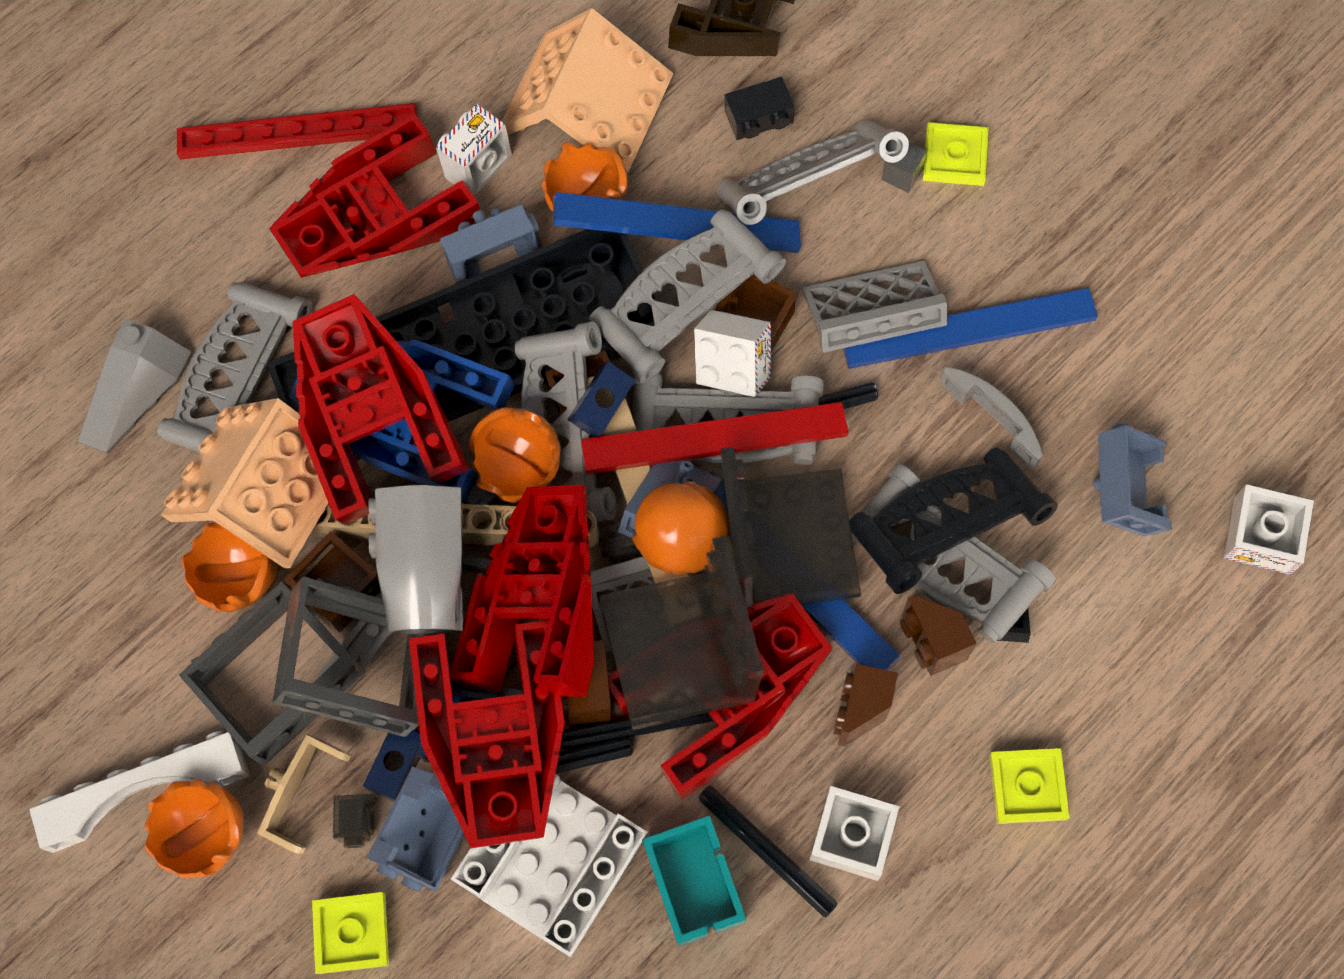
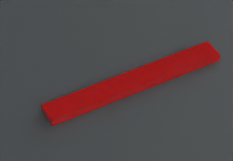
[177,103,418,160]
[580,402,849,475]

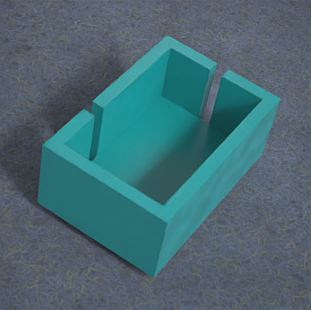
[642,816,746,947]

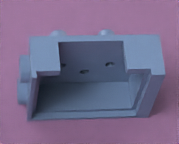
[440,204,542,283]
[1093,424,1172,537]
[618,461,722,538]
[367,766,464,892]

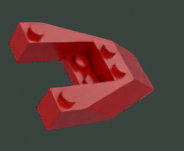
[269,113,480,278]
[293,294,469,524]
[450,485,594,697]
[608,593,833,801]
[409,620,565,849]

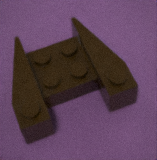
[668,0,795,56]

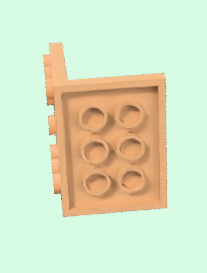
[502,8,674,172]
[161,398,356,568]

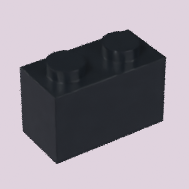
[724,77,795,140]

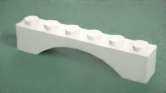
[29,731,250,853]

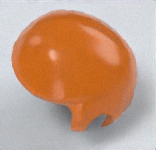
[542,142,628,212]
[469,407,561,503]
[632,481,730,575]
[181,522,278,613]
[144,779,244,878]

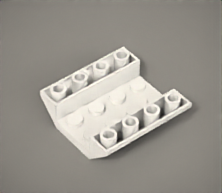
[451,774,648,958]

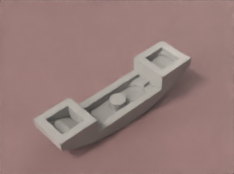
[939,367,1043,471]

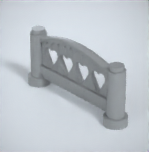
[717,119,909,225]
[589,209,786,383]
[157,282,313,453]
[515,321,617,521]
[630,373,824,465]
[846,464,1056,643]

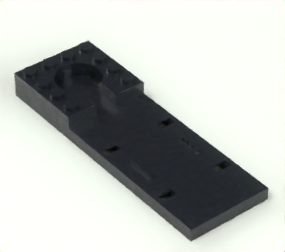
[267,229,656,461]

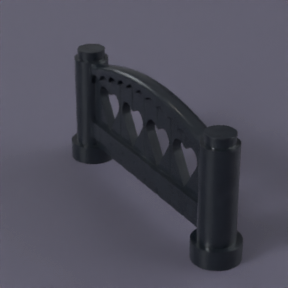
[849,447,1058,594]

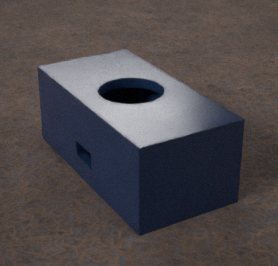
[567,361,635,438]
[363,731,420,802]

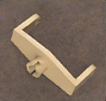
[257,735,352,854]

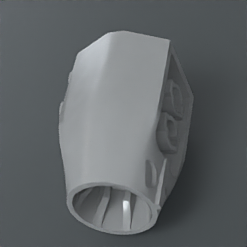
[369,485,463,634]

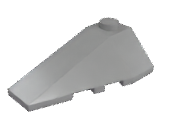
[78,319,193,454]

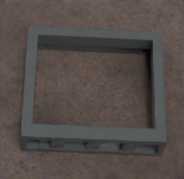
[272,576,429,737]
[179,581,366,767]

